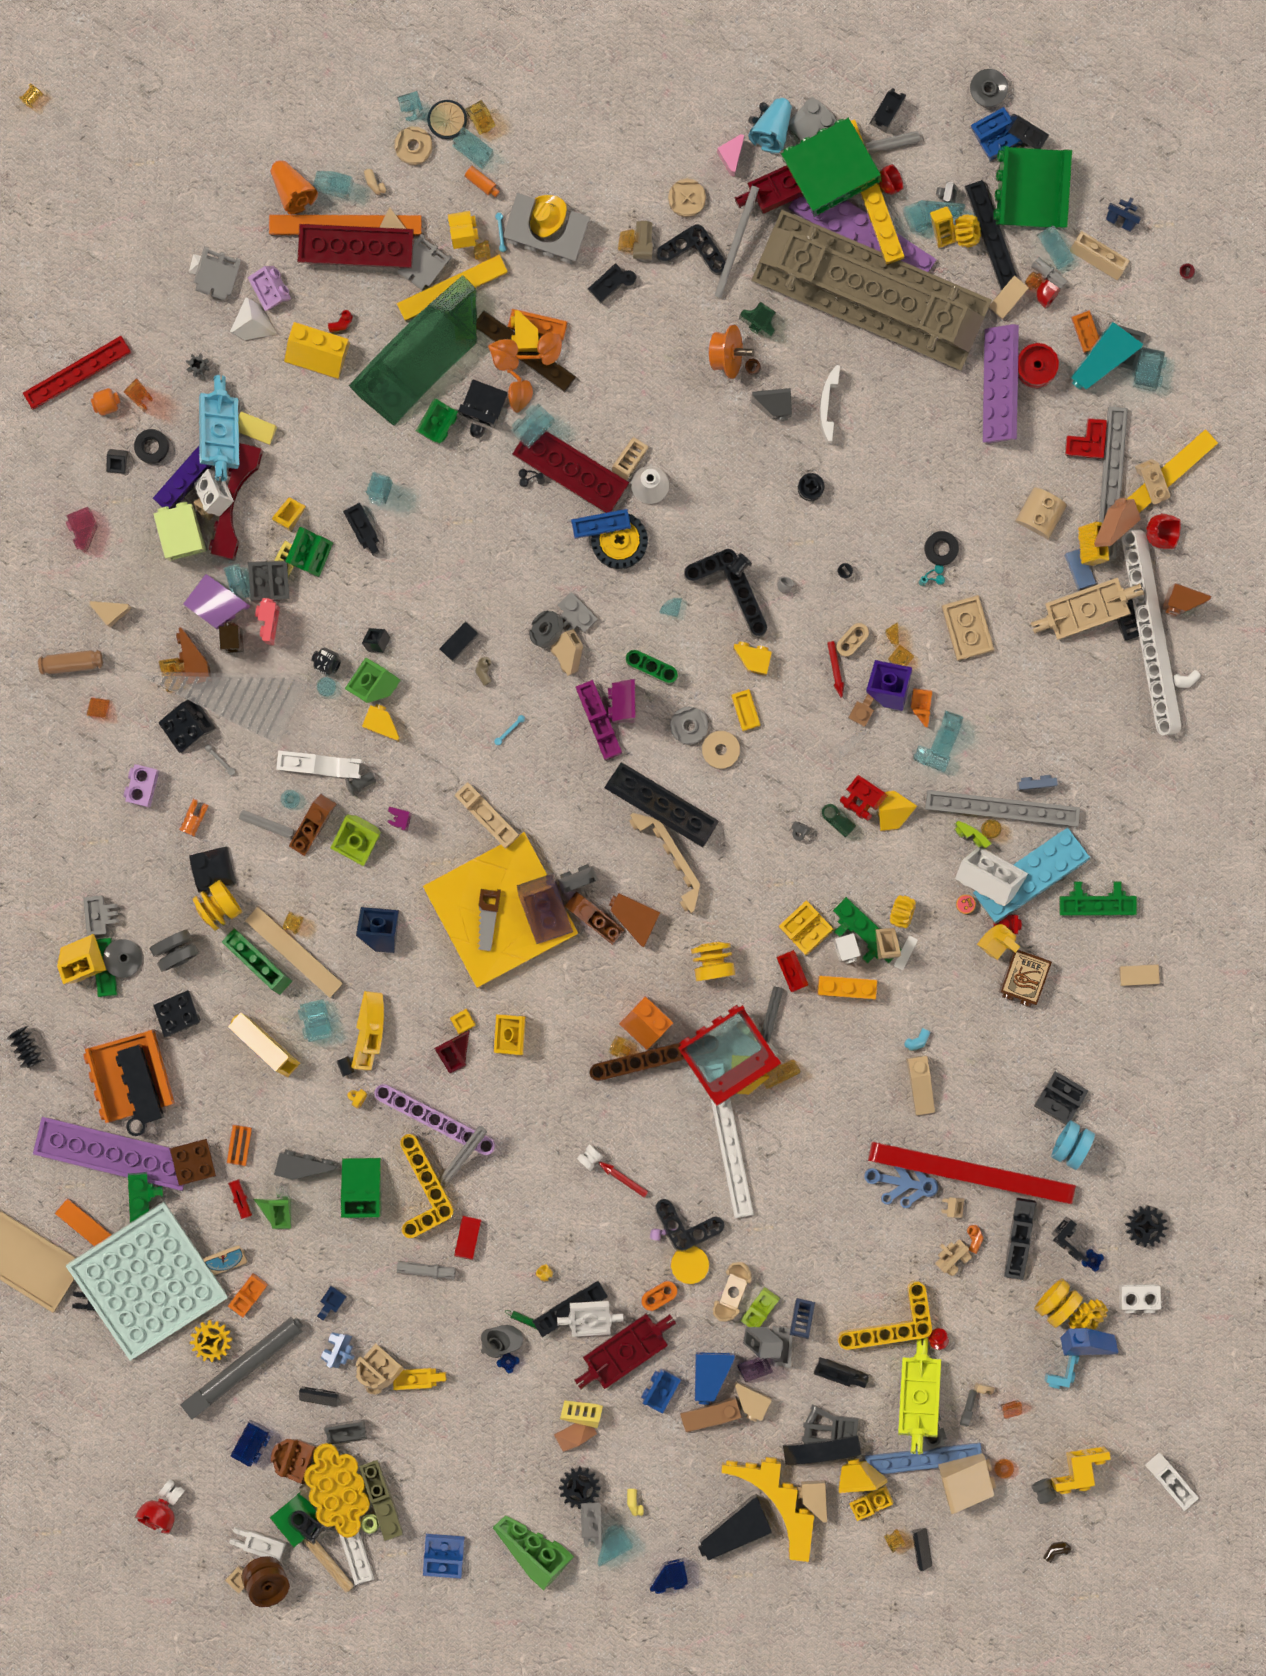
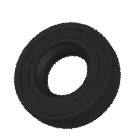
[134,429,169,464]
[924,531,959,566]

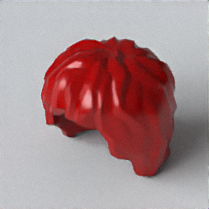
[1146,513,1181,549]

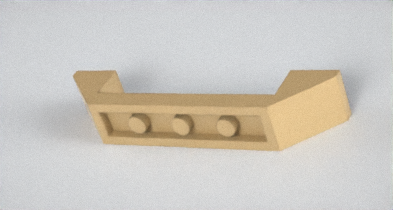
[629,813,700,913]

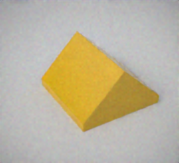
[494,1014,526,1055]

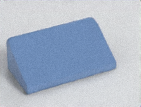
[1064,549,1096,590]

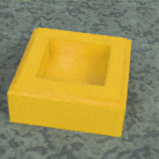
[450,1008,476,1034]

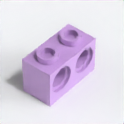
[124,764,159,808]

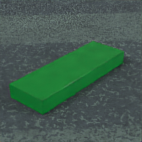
[95,938,118,997]

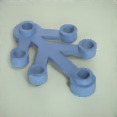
[864,1166,938,1208]

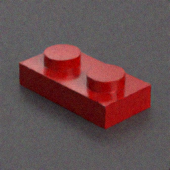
[776,950,809,992]

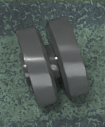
[149,929,199,972]

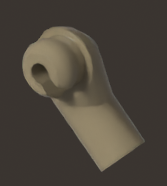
[475,657,492,686]

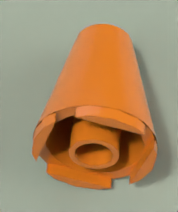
[270,160,318,215]

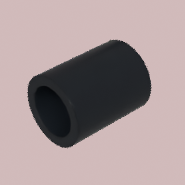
[336,1056,355,1077]

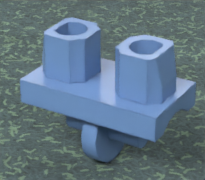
[321,1332,355,1368]

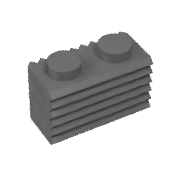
[743,1327,784,1359]

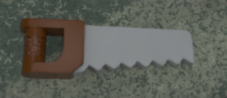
[478,889,501,951]

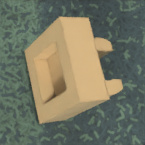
[941,1197,964,1218]

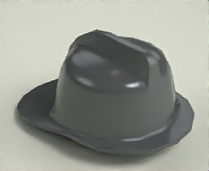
[481,1325,523,1358]

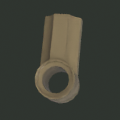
[633,221,653,260]

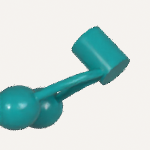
[918,565,945,586]

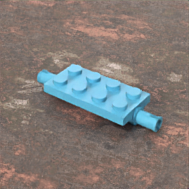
[199,375,239,482]

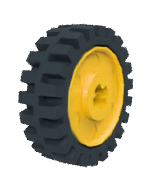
[591,514,648,569]

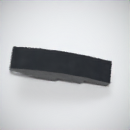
[1004,1197,1036,1280]

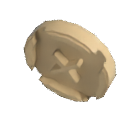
[668,178,706,218]

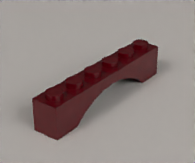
[209,443,264,562]

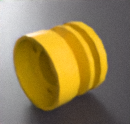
[192,880,242,931]
[691,942,735,981]

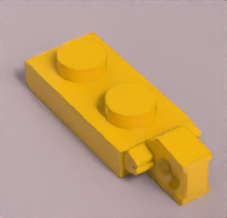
[393,1368,447,1390]

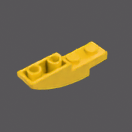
[351,991,384,1071]

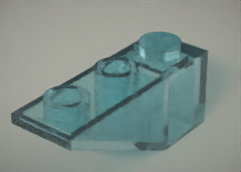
[903,200,966,233]

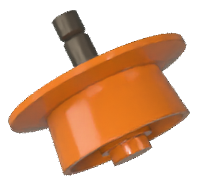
[709,325,755,379]

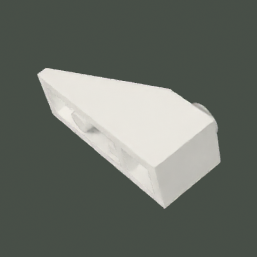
[1145,1453,1199,1511]

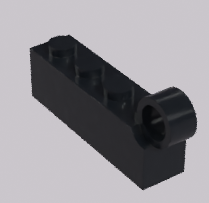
[116,1044,165,1136]

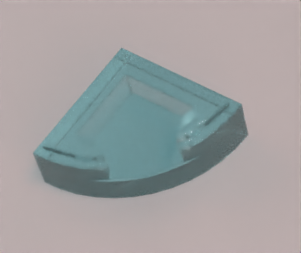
[659,598,682,618]

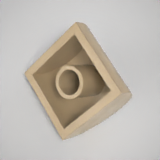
[1015,487,1067,540]

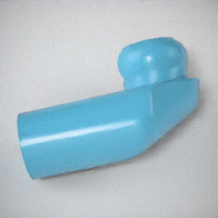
[904,1028,931,1051]

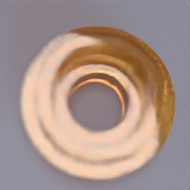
[1025,272,1042,290]
[994,1459,1014,1478]

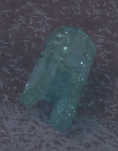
[223,564,250,598]
[913,746,951,773]

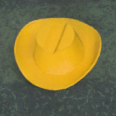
[530,195,567,237]

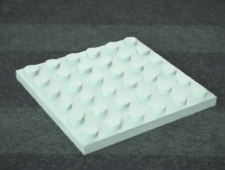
[66,1202,228,1361]

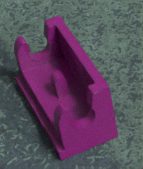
[387,807,412,832]

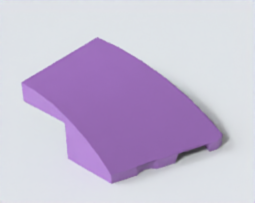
[183,574,250,630]

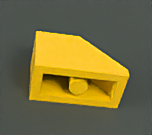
[362,704,400,742]

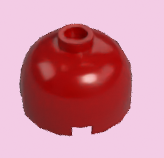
[134,1498,175,1534]

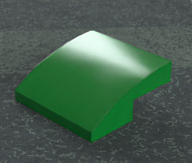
[285,527,334,577]
[270,1492,318,1548]

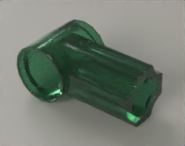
[820,804,856,838]

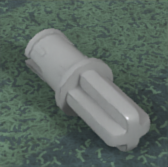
[1031,257,1067,289]

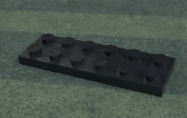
[604,762,719,848]

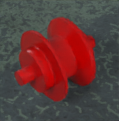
[928,1328,949,1350]

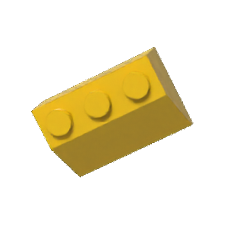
[284,322,350,379]

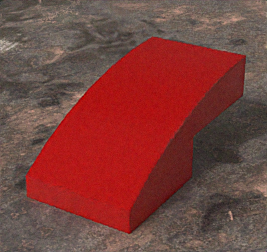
[454,1216,481,1260]

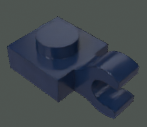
[317,1285,347,1320]

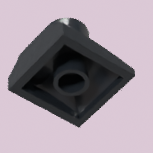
[189,846,236,893]

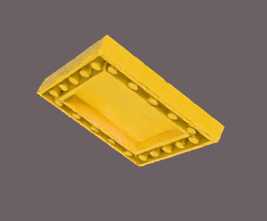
[423,832,579,988]

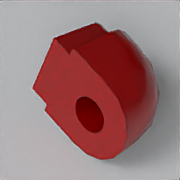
[1036,280,1061,309]

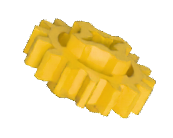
[1068,1299,1108,1330]
[190,1319,233,1362]

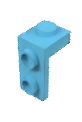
[1044,1355,1079,1389]

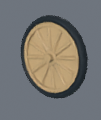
[427,99,467,139]

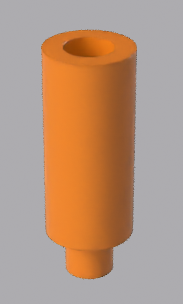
[464,165,500,197]

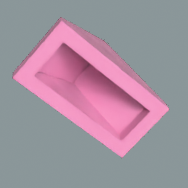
[717,134,744,176]

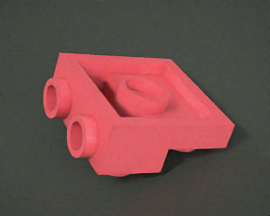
[255,598,280,645]

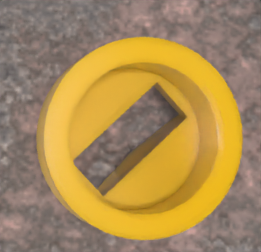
[536,1264,553,1282]

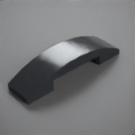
[532,1281,608,1338]
[783,1435,862,1465]

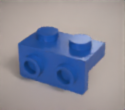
[641,1368,681,1414]

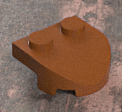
[271,1439,316,1484]

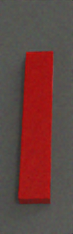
[23,336,132,410]

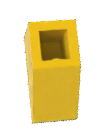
[511,310,539,352]
[733,641,772,676]

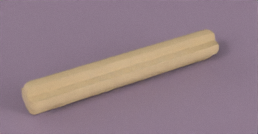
[303,1539,354,1592]

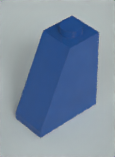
[695,1352,735,1405]

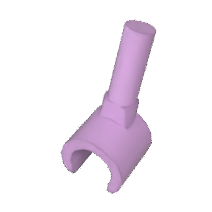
[650,1228,677,1241]

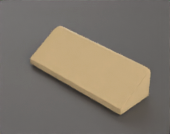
[1070,231,1130,280]

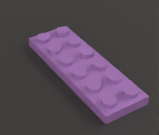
[983,324,1019,443]

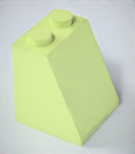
[153,502,207,561]

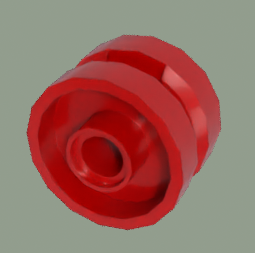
[1018,343,1059,389]

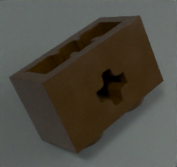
[219,622,244,653]

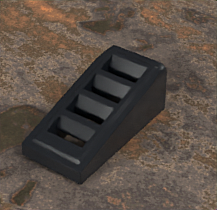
[1116,599,1139,641]

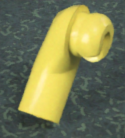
[627,1489,644,1517]

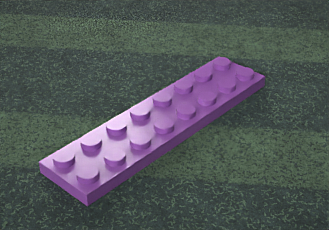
[789,196,937,272]
[33,1117,185,1191]

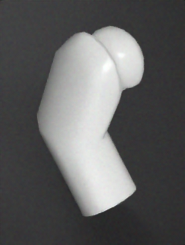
[1173,670,1201,688]

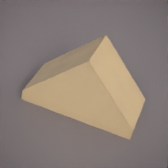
[90,601,131,627]
[876,928,901,959]

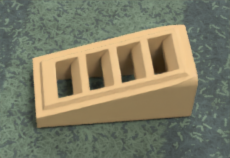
[612,437,649,481]

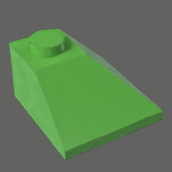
[345,658,401,703]

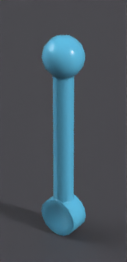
[495,213,506,252]
[494,715,525,745]

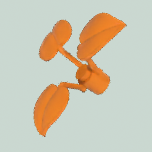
[488,333,562,413]

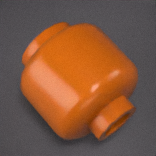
[91,388,121,416]

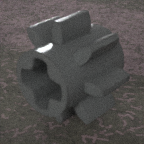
[186,353,210,378]

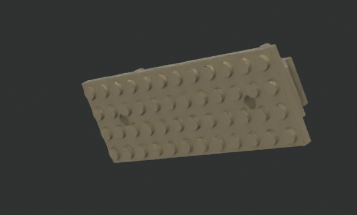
[751,209,992,371]

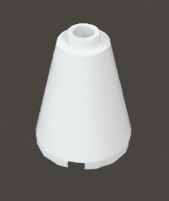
[631,466,669,504]

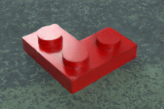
[1065,418,1107,459]

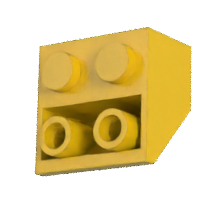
[57,934,106,984]

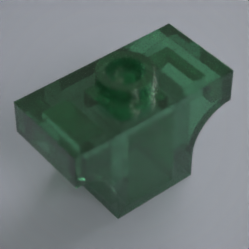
[739,302,776,340]

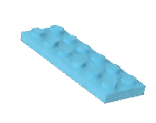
[973,827,1090,924]

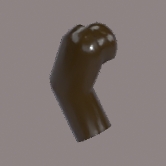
[1043,1541,1071,1563]

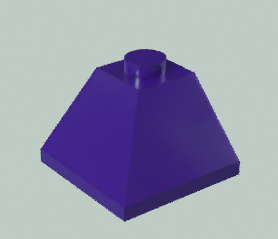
[866,660,912,711]

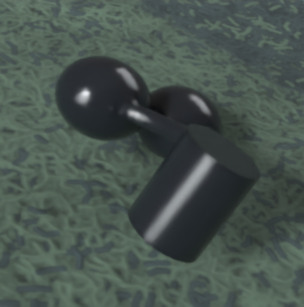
[748,102,769,124]
[518,469,545,487]

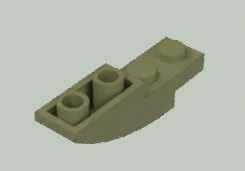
[359,1460,404,1541]

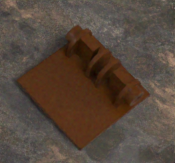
[169,1139,216,1186]

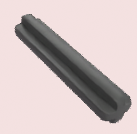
[761,986,783,1043]

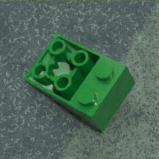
[341,1158,382,1218]

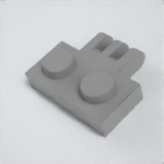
[558,592,598,633]
[83,895,119,936]

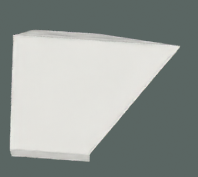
[230,297,277,340]

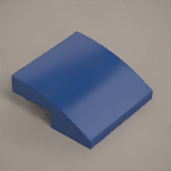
[971,107,1023,161]
[423,1534,465,1579]

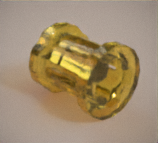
[18,83,44,109]

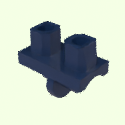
[1106,197,1141,232]

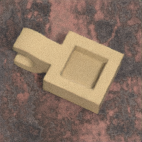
[225,1558,254,1594]

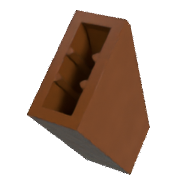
[609,893,660,947]

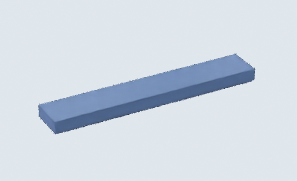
[865,1442,982,1474]

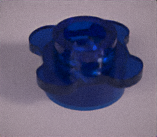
[1081,1249,1104,1272]
[497,1352,520,1374]

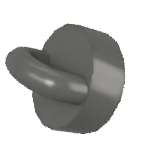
[791,821,811,841]

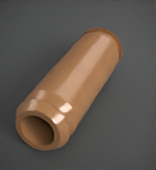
[38,650,103,675]

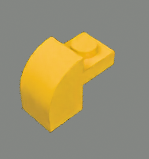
[977,924,1020,960]

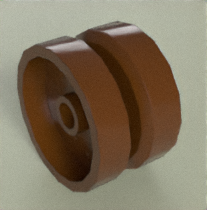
[241,1556,290,1607]

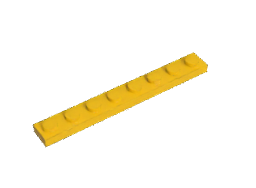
[851,119,904,265]

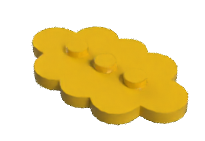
[304,1443,370,1538]

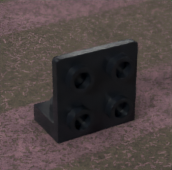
[458,379,508,428]
[159,697,216,753]
[1051,1217,1088,1262]

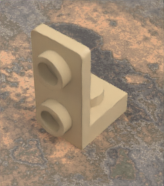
[1135,459,1170,504]

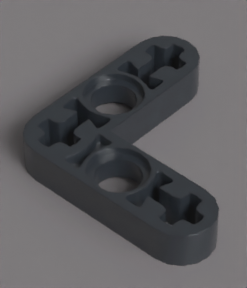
[657,224,726,275]
[655,1199,725,1252]

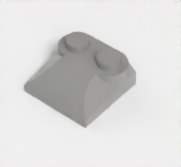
[788,97,837,140]

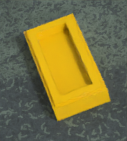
[731,689,761,731]

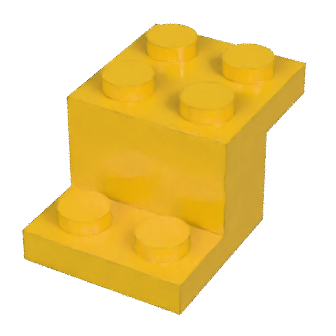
[1051,1446,1111,1494]

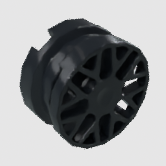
[797,473,825,501]

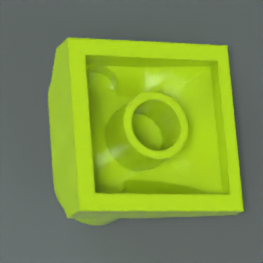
[330,814,381,866]

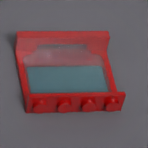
[678,1005,781,1107]

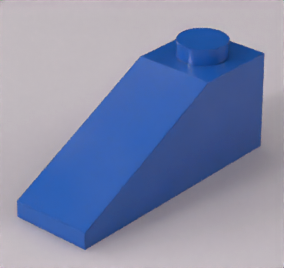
[1060,1328,1119,1356]

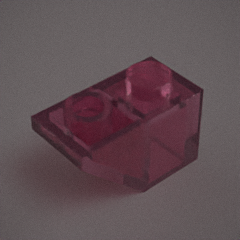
[66,506,98,553]

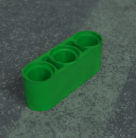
[626,650,678,685]

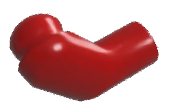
[328,310,353,333]

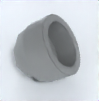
[777,576,794,593]

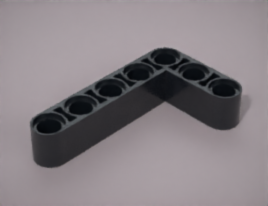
[684,549,767,638]

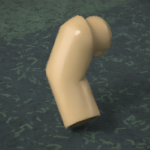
[364,169,386,195]

